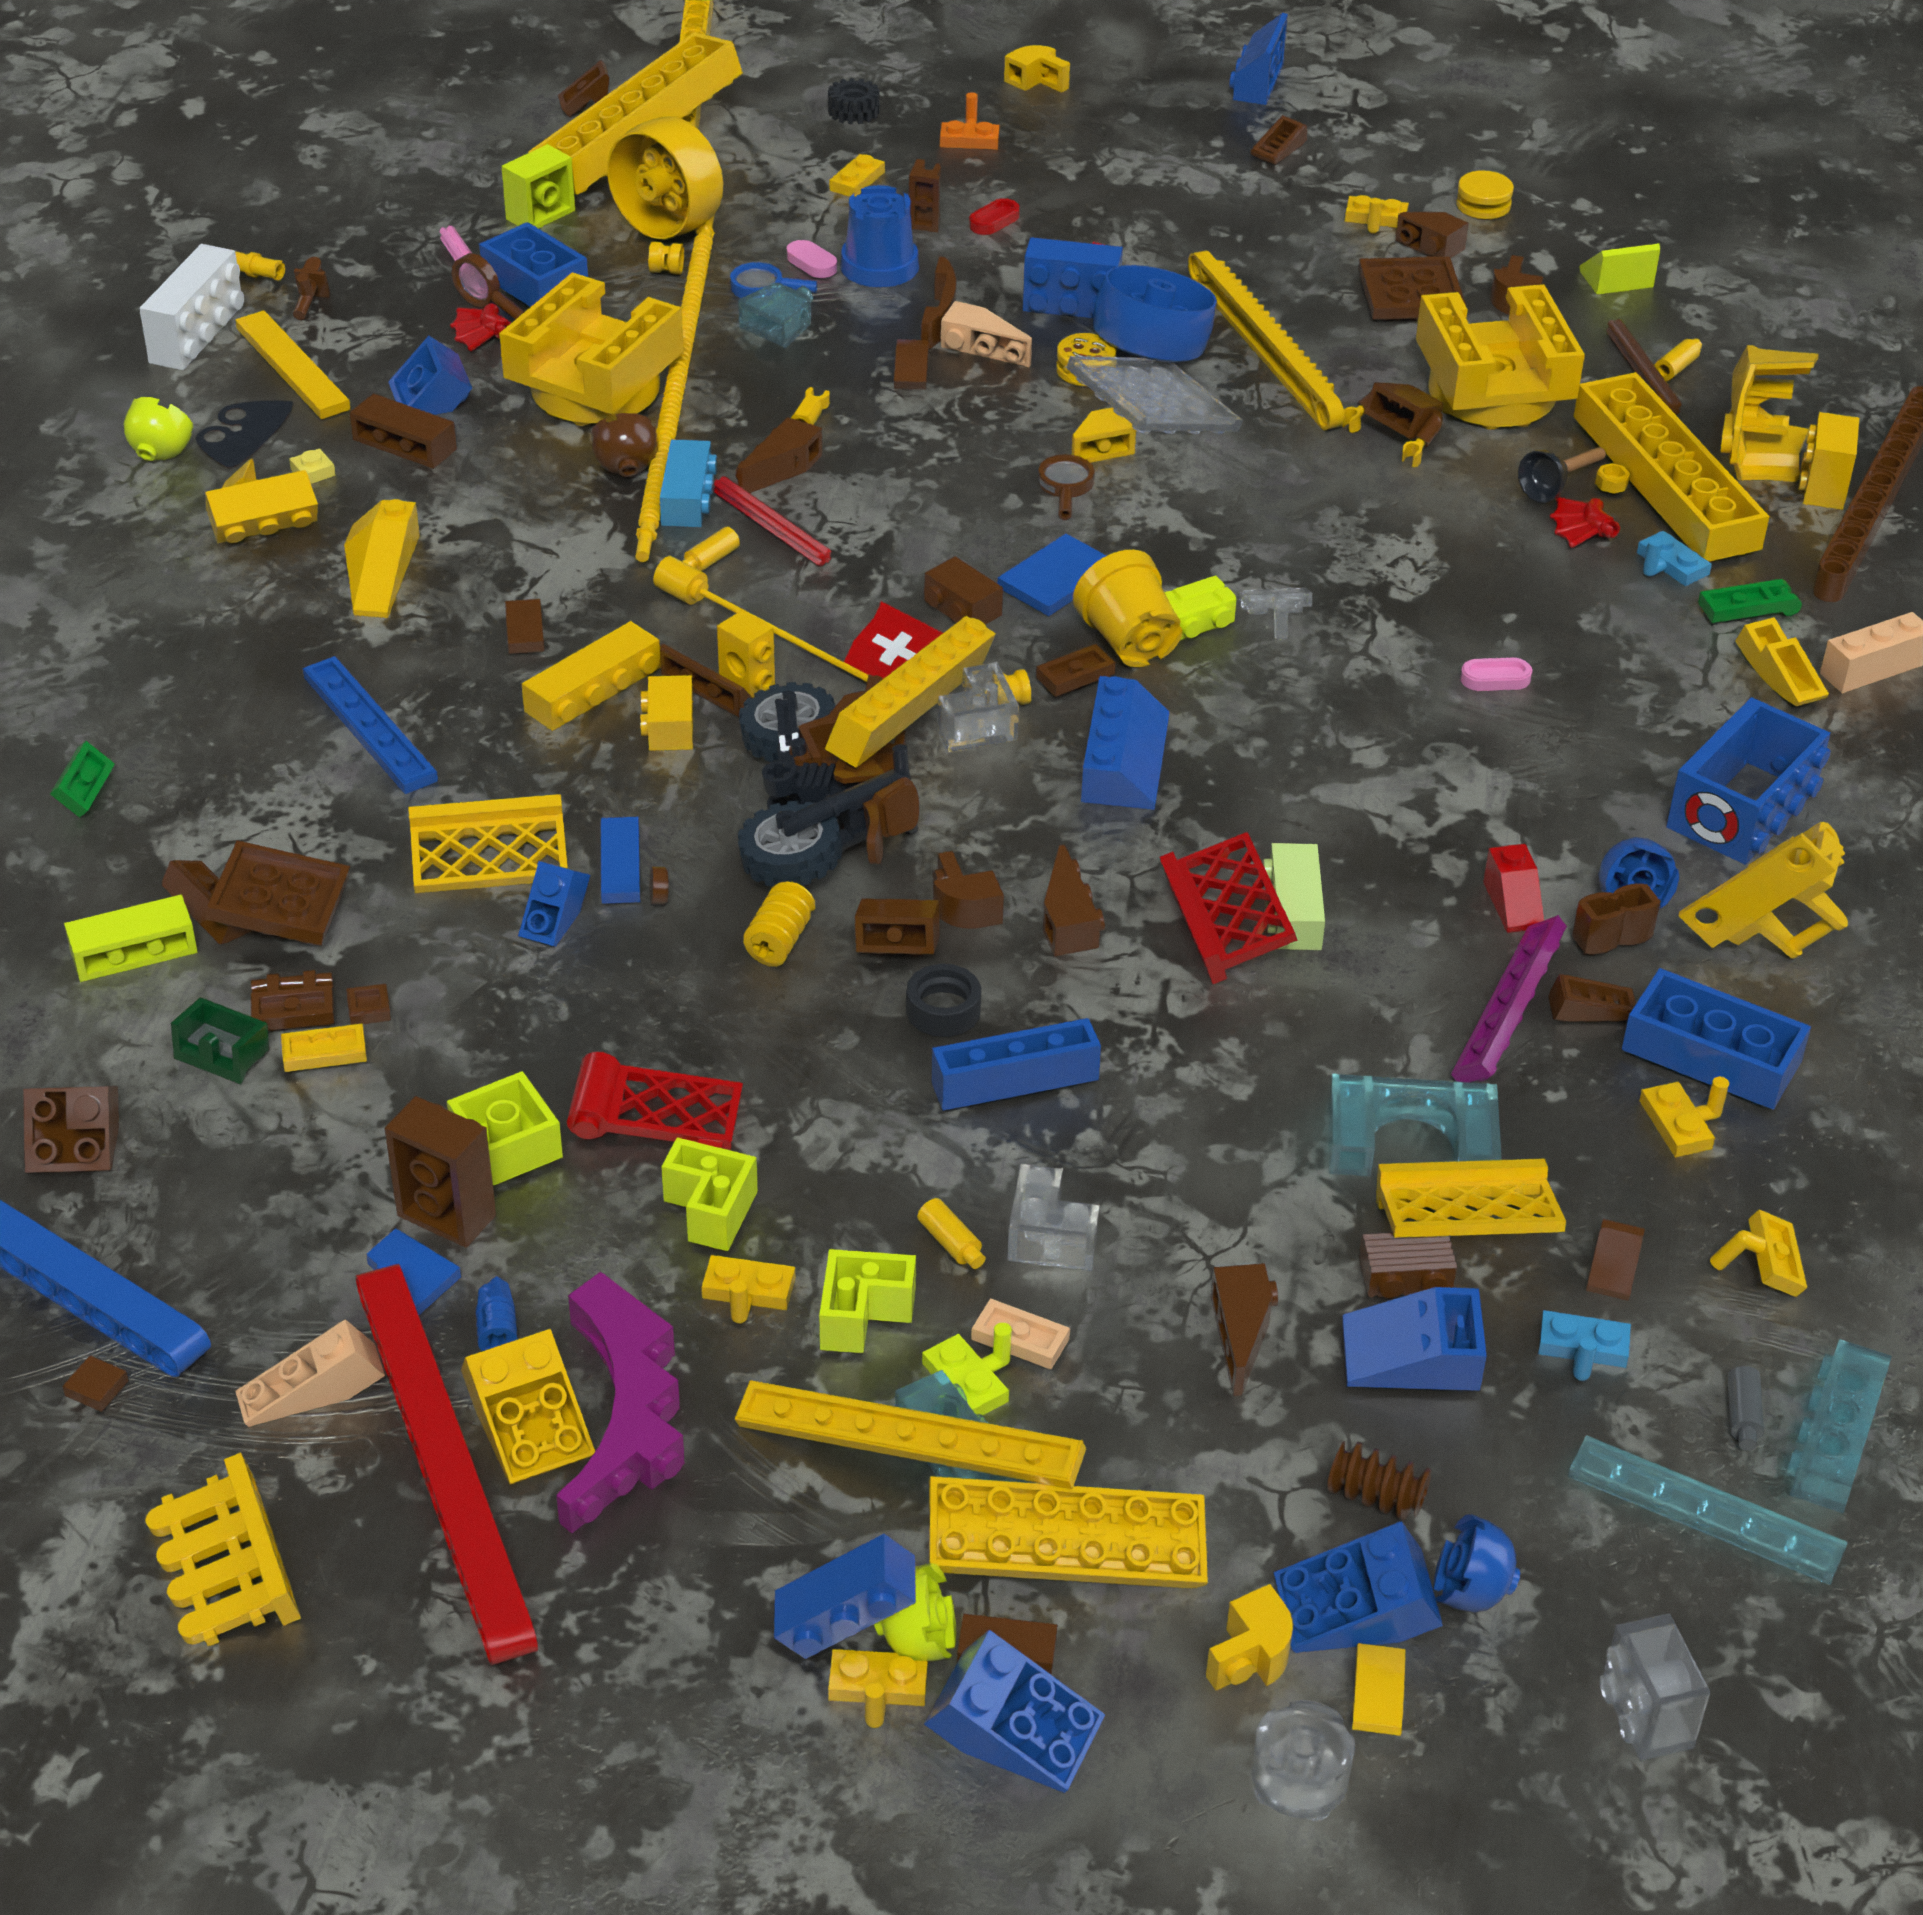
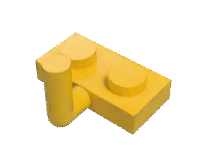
[1345,195,1409,234]
[1639,1076,1729,1158]
[1710,1209,1807,1297]
[701,1255,796,1324]
[828,1649,928,1728]

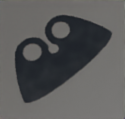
[196,400,293,468]

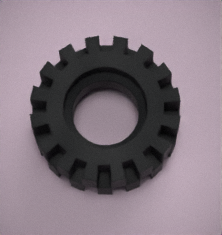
[828,78,880,124]

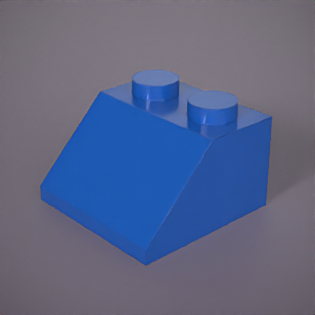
[388,336,473,415]

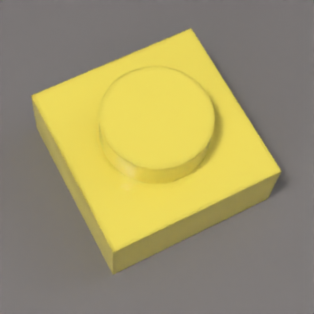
[289,448,336,484]

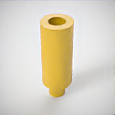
[1655,339,1702,381]
[682,527,740,572]
[917,1198,986,1269]

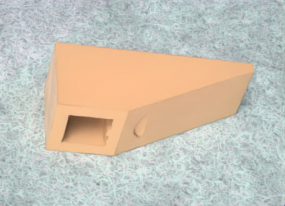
[941,301,1032,367]
[235,1319,385,1427]

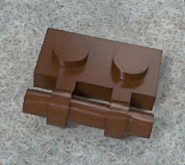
[251,970,335,1031]

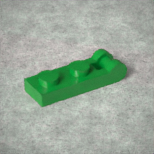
[1698,579,1802,623]

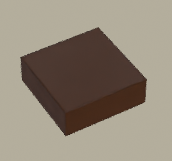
[346,984,391,1025]
[63,1356,129,1412]

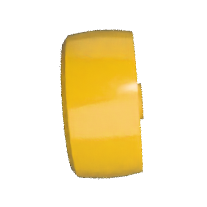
[607,116,723,239]

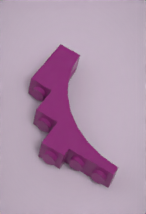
[556,1271,685,1533]

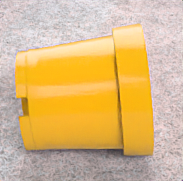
[1073,550,1183,667]

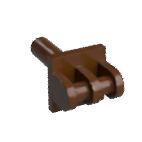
[293,257,331,320]

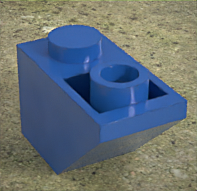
[518,861,590,947]

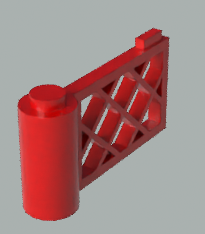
[567,1052,743,1150]

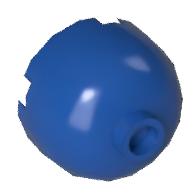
[1598,837,1679,909]
[1433,1514,1520,1612]

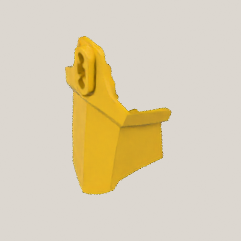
[1720,345,1819,482]

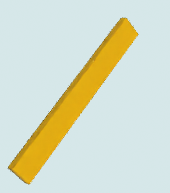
[735,1380,1086,1489]

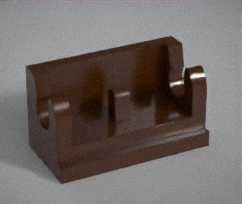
[909,159,941,233]

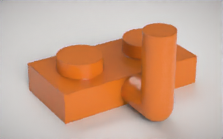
[940,92,999,150]

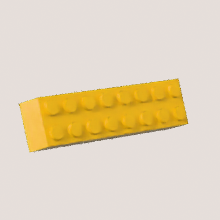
[528,32,743,195]
[1573,372,1770,562]

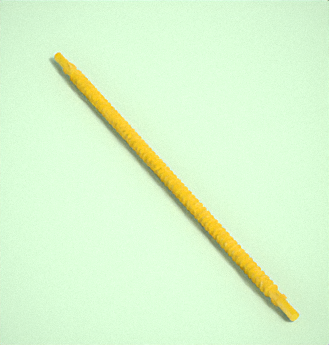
[635,215,715,562]

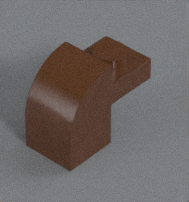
[1490,255,1543,315]
[932,851,1004,929]

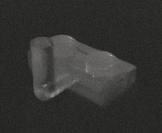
[1237,587,1312,640]

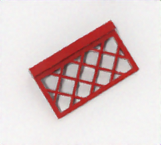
[1159,831,1298,984]

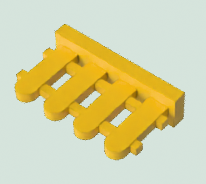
[146,1452,301,1647]

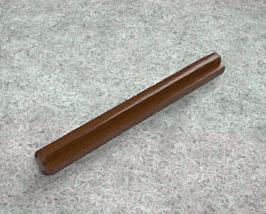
[1606,319,1682,415]

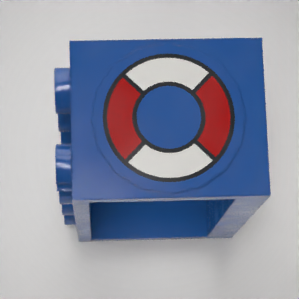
[1666,697,1831,865]

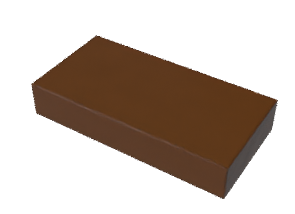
[505,599,544,654]
[957,1613,1058,1674]

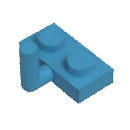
[1637,531,1712,586]
[1538,1310,1631,1381]

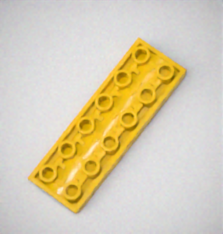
[929,1476,1208,1588]

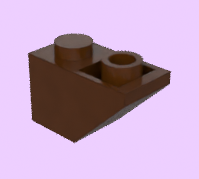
[1395,212,1469,258]

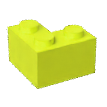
[661,1137,758,1251]
[819,1249,916,1353]

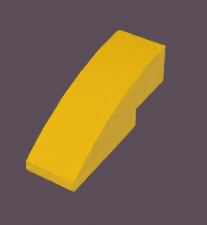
[1735,617,1829,706]

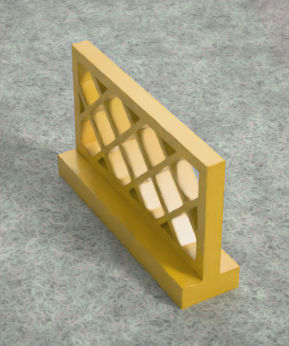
[408,794,568,893]
[1376,1159,1566,1238]

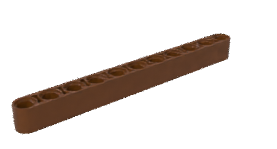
[1813,386,1923,602]

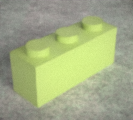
[1263,843,1325,950]

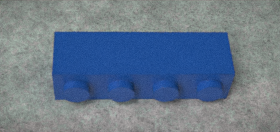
[931,1018,1101,1111]

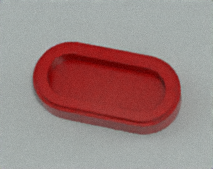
[969,198,1020,235]

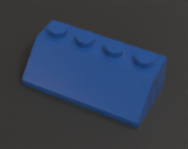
[1081,676,1170,810]

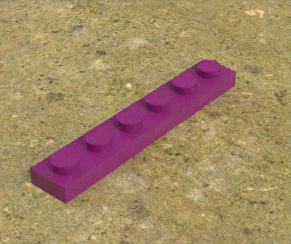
[1451,915,1567,1086]

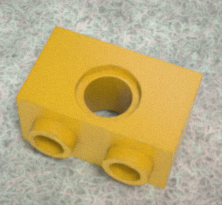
[717,610,775,698]

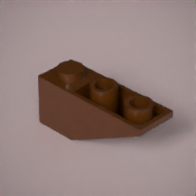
[735,417,822,493]
[1043,845,1105,957]

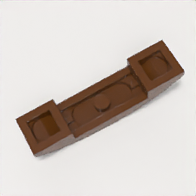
[921,256,956,350]

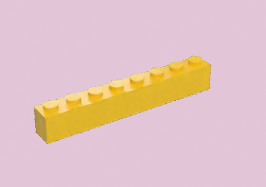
[825,616,996,768]

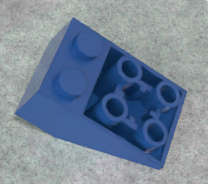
[1342,1287,1487,1391]
[1274,1521,1443,1653]
[924,1630,1105,1793]

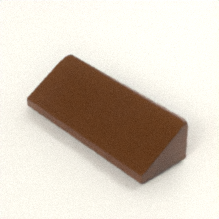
[660,644,752,718]
[162,860,253,944]

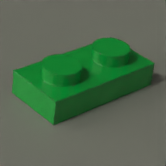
[50,741,115,818]

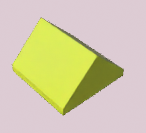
[1579,243,1660,294]

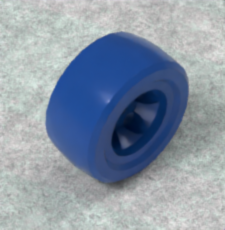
[1093,265,1217,363]

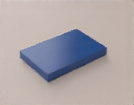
[997,534,1106,616]

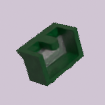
[171,997,269,1085]

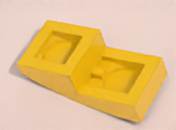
[1352,1643,1405,1736]

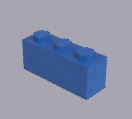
[774,1534,916,1659]

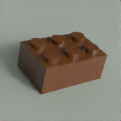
[385,1096,496,1248]

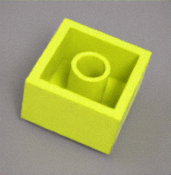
[501,144,575,228]
[447,1071,563,1186]

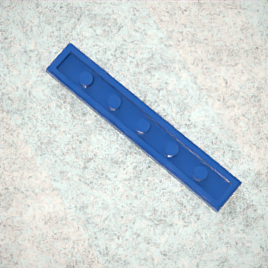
[303,656,438,794]

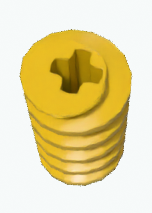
[743,881,815,967]

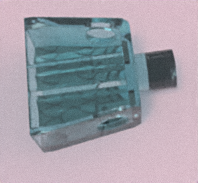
[738,283,813,348]

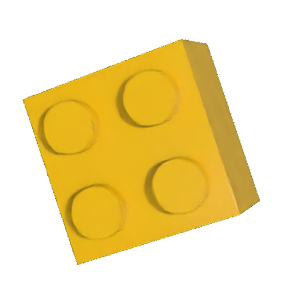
[1798,412,1859,510]

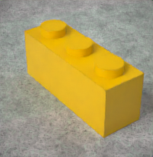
[205,470,318,544]

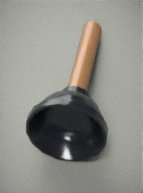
[1518,447,1605,503]

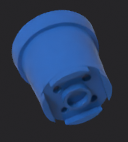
[840,185,919,287]

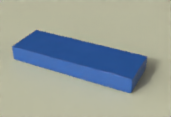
[601,817,640,904]

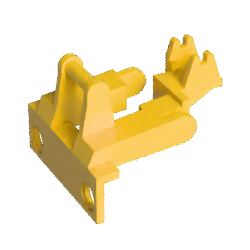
[1678,822,1848,959]

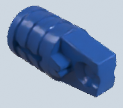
[475,1276,518,1351]

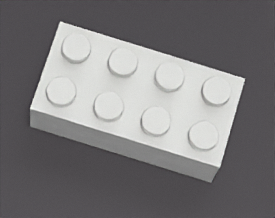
[139,244,244,370]

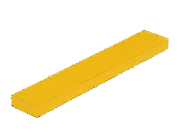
[235,310,350,419]

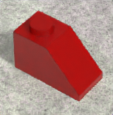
[1483,844,1544,933]

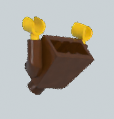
[1342,382,1444,467]

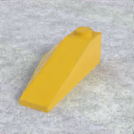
[344,499,420,618]

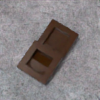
[894,339,929,390]

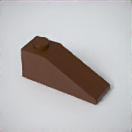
[1210,1263,1278,1396]

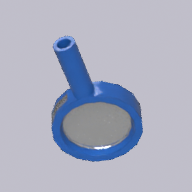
[730,262,817,301]

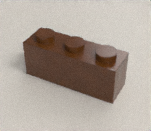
[350,393,457,469]

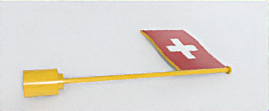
[653,556,943,682]

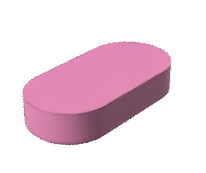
[787,240,837,279]
[1460,658,1532,691]

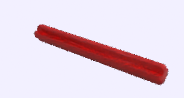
[713,476,831,566]

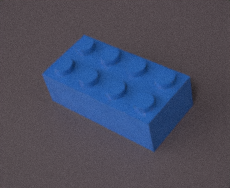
[1622,968,1811,1110]

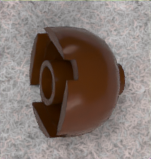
[590,413,658,477]

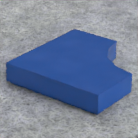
[366,1228,461,1315]

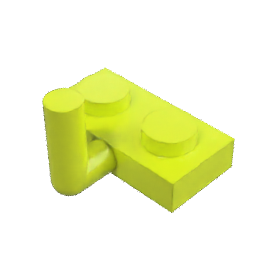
[922,1322,1012,1421]

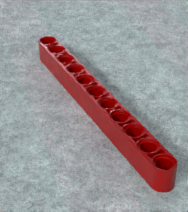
[355,1263,538,1666]

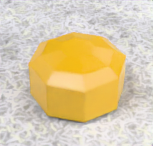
[1595,463,1630,494]

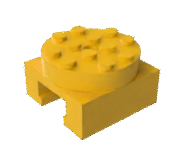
[499,272,683,426]
[1416,284,1585,430]

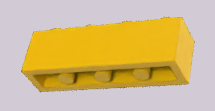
[522,621,661,731]

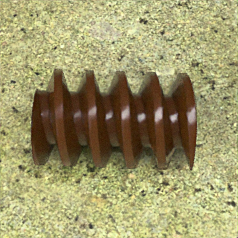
[1328,1441,1431,1520]

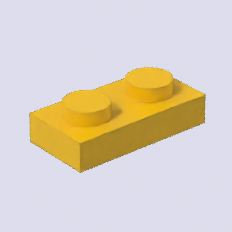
[829,154,885,197]

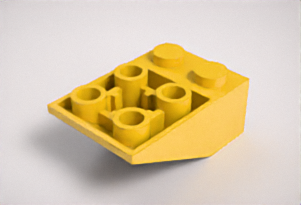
[461,1329,595,1485]

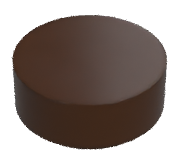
[649,866,668,905]

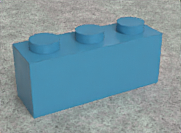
[660,439,717,527]

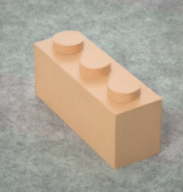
[1820,612,1923,693]

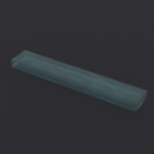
[1568,1435,1848,1585]

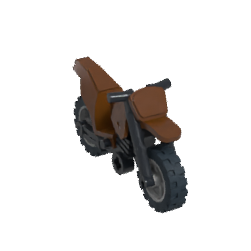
[738,674,920,887]

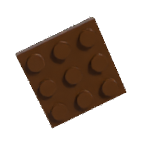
[1358,256,1467,321]
[205,840,350,946]

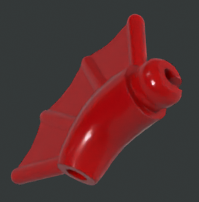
[450,304,511,351]
[1550,497,1620,548]

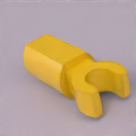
[791,387,830,425]

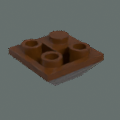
[23,1086,119,1173]

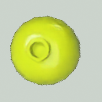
[123,397,193,461]
[874,1563,956,1662]

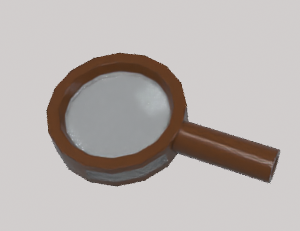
[452,253,525,320]
[1038,454,1095,520]

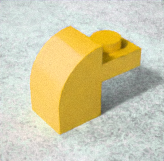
[1004,45,1070,93]
[1206,1584,1293,1691]

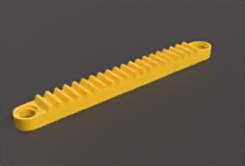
[1188,250,1344,430]

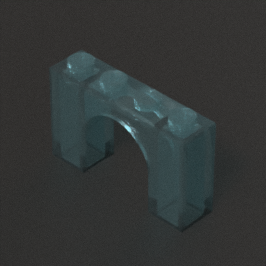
[1329,1074,1501,1176]

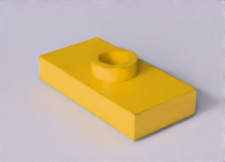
[281,1023,367,1072]

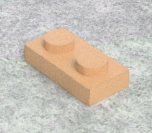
[971,1298,1070,1370]

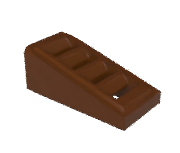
[1250,115,1307,165]
[1548,974,1636,1022]

